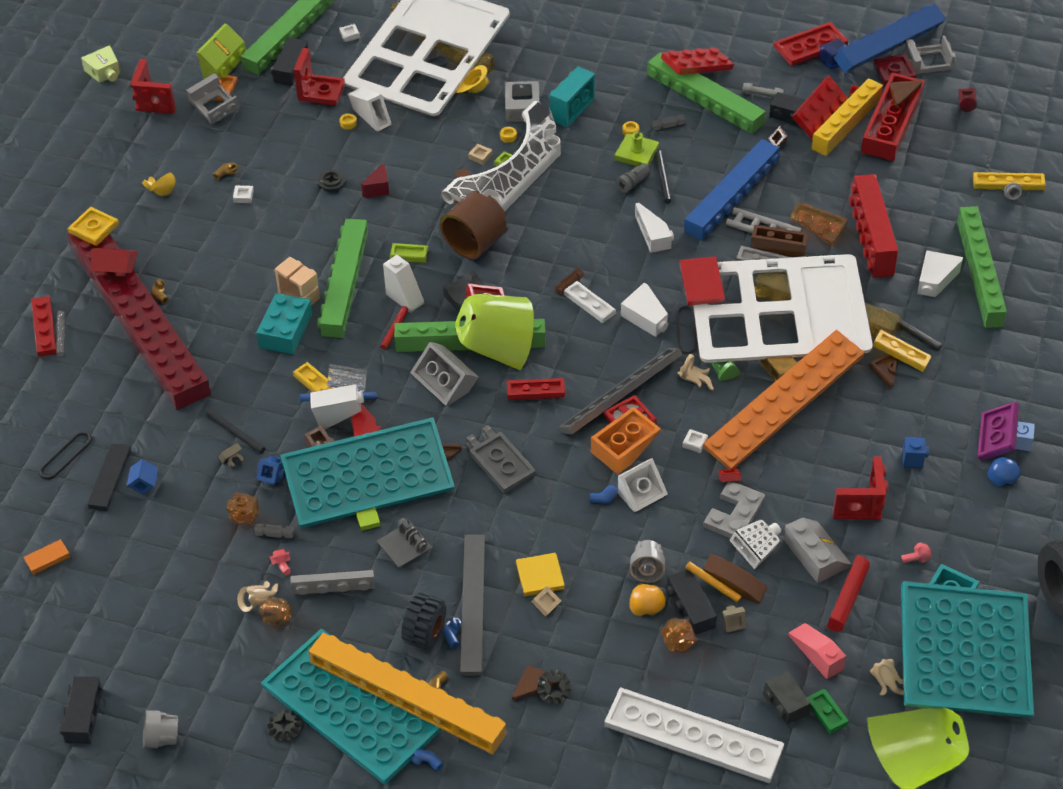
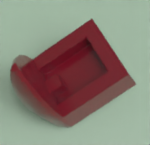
[958,88,977,112]

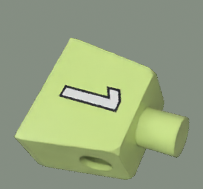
[81,46,120,82]

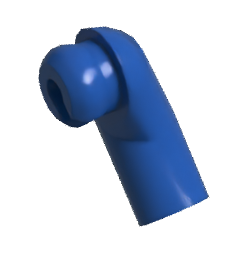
[590,485,618,504]
[443,617,461,649]
[411,749,444,771]

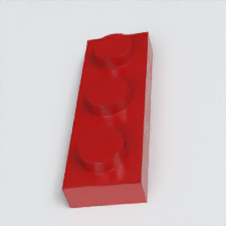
[507,378,565,400]

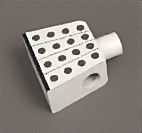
[730,520,781,569]

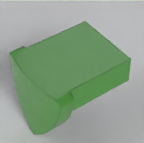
[712,361,740,381]

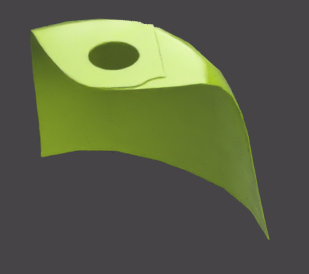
[455,294,534,370]
[867,707,969,789]

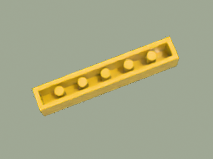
[812,78,883,156]

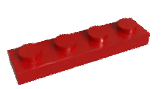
[31,296,57,357]

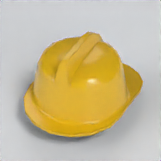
[456,65,490,93]

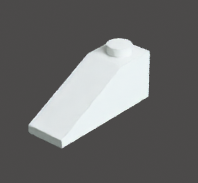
[635,203,674,253]

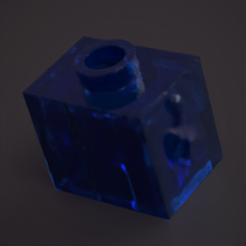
[819,39,847,69]

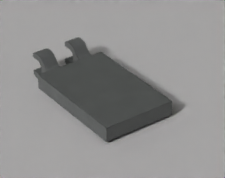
[466,425,536,494]

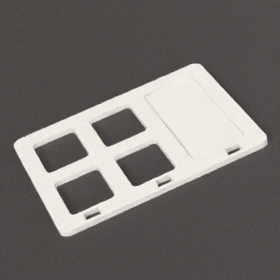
[344,0,510,116]
[693,254,873,363]

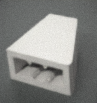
[348,87,392,131]
[917,250,963,297]
[383,255,424,313]
[621,283,668,337]
[310,384,364,430]

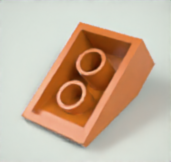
[591,407,661,475]

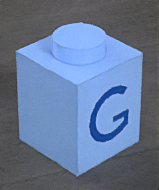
[1016,422,1035,451]

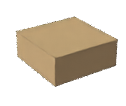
[468,144,492,165]
[531,586,561,617]

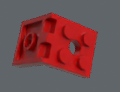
[294,48,345,106]
[130,59,176,114]
[833,457,888,519]

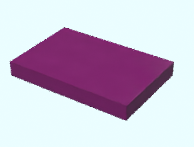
[977,401,1019,461]

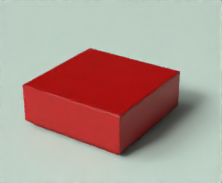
[718,469,741,482]

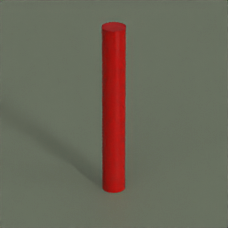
[380,306,409,350]

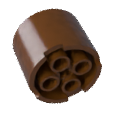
[439,190,509,260]

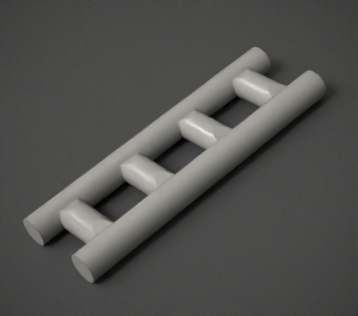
[726,207,802,234]

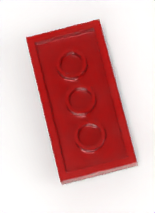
[774,22,848,66]
[661,47,734,75]
[792,76,848,141]

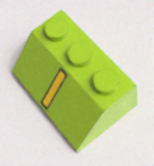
[197,24,247,80]

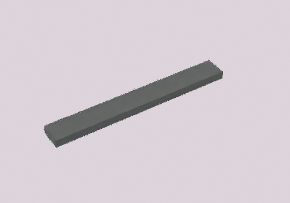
[559,348,682,434]
[460,535,485,676]

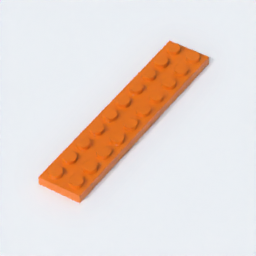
[703,329,865,469]

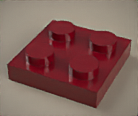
[873,54,917,86]

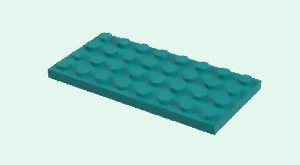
[281,417,455,528]
[261,629,443,785]

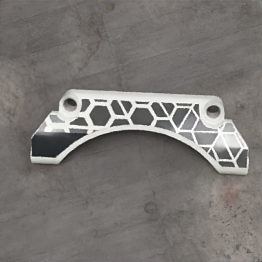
[441,101,561,211]

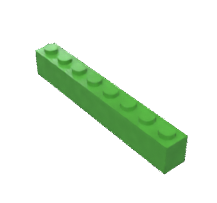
[241,0,334,75]
[647,52,766,134]
[957,206,1007,328]
[317,219,368,338]
[394,319,545,352]

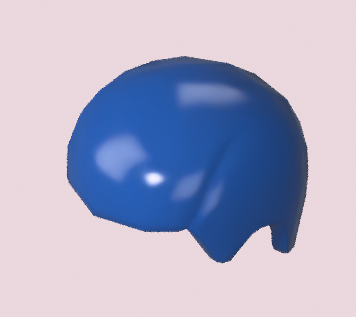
[987,457,1020,487]

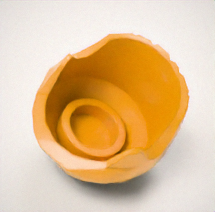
[629,584,666,616]

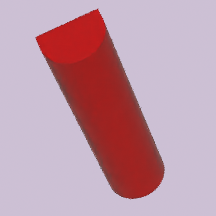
[826,555,870,632]

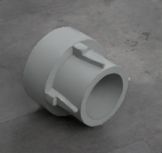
[630,540,665,583]
[143,710,178,748]

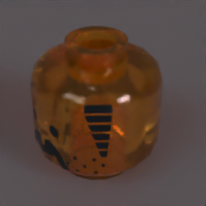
[259,597,292,626]

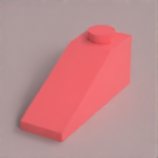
[788,623,846,679]

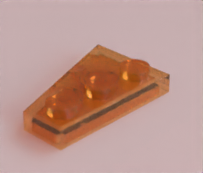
[791,202,848,247]

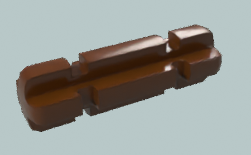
[555,268,584,295]

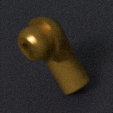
[213,162,238,180]
[151,279,169,304]
[428,671,449,689]

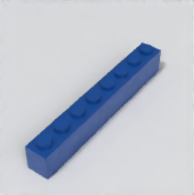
[834,4,946,74]
[684,139,780,240]

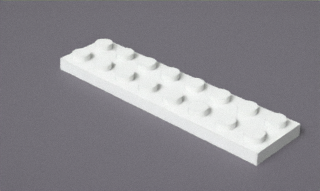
[604,687,784,783]

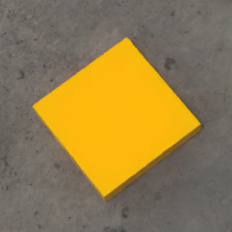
[67,207,119,246]
[516,553,565,597]

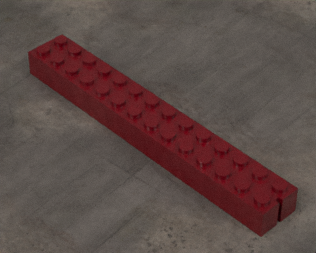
[67,233,211,410]

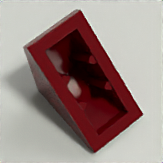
[361,164,390,198]

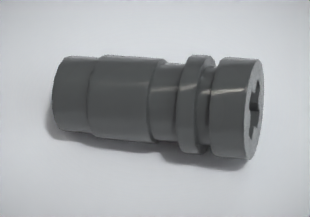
[616,163,651,193]

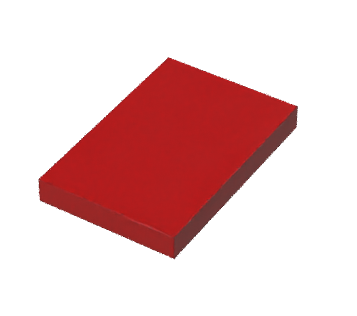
[679,256,725,306]

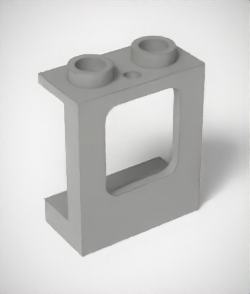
[904,36,956,74]
[186,73,239,125]
[505,81,539,122]

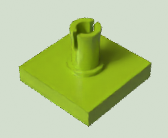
[614,132,659,166]

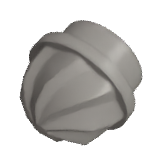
[1004,182,1022,200]

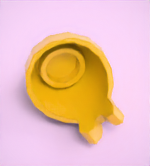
[142,172,176,196]

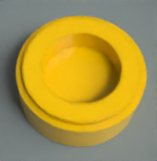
[340,114,357,130]
[622,121,639,136]
[500,127,517,143]

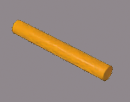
[685,561,741,602]

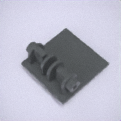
[377,518,433,568]

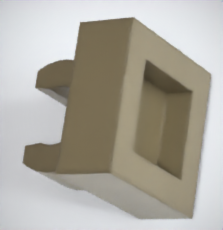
[218,442,243,468]
[723,605,746,633]

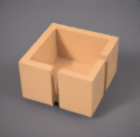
[275,257,320,306]

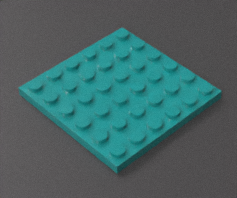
[901,581,1034,718]

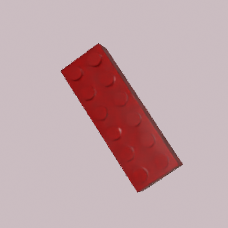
[861,73,925,161]
[849,174,898,278]

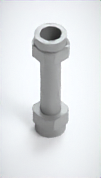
[742,83,784,99]

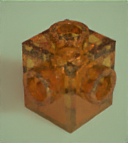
[226,492,260,525]
[660,618,697,652]

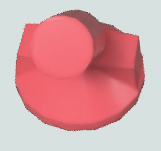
[902,543,932,563]
[269,549,291,576]

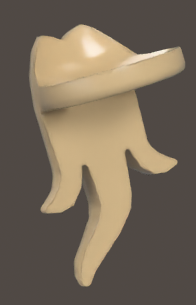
[677,354,714,390]
[237,581,278,612]
[870,659,904,695]

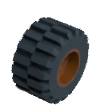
[401,592,446,651]

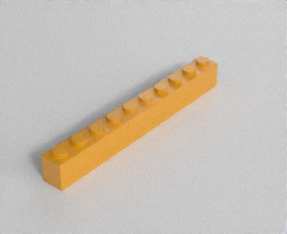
[309,633,506,755]

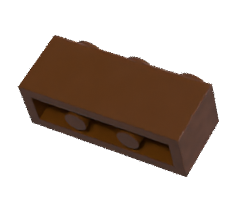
[750,225,808,258]

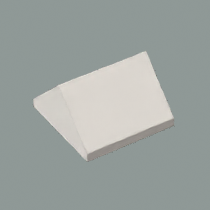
[618,458,668,512]

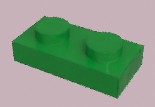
[807,688,849,734]

